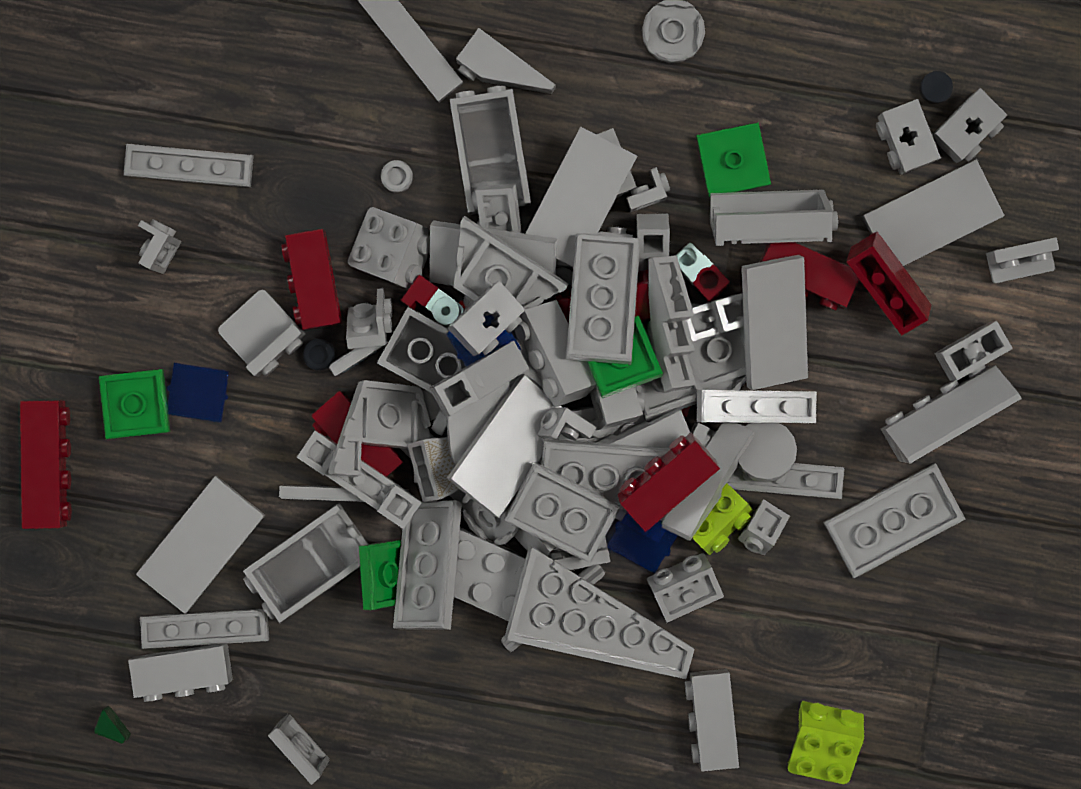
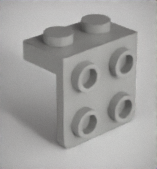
[348,207,430,289]
[218,290,305,377]

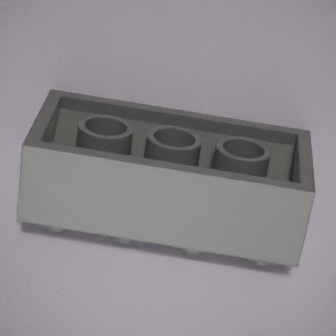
[881,365,1022,464]

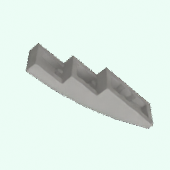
[649,255,696,392]
[645,293,744,353]
[597,409,690,448]
[662,422,754,541]

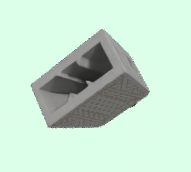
[407,437,459,503]

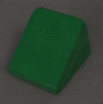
[94,706,131,744]

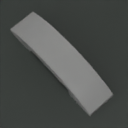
[297,431,422,529]

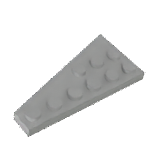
[505,545,694,679]

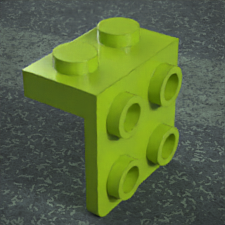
[692,483,754,555]
[788,701,864,784]

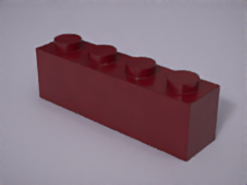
[20,401,72,529]

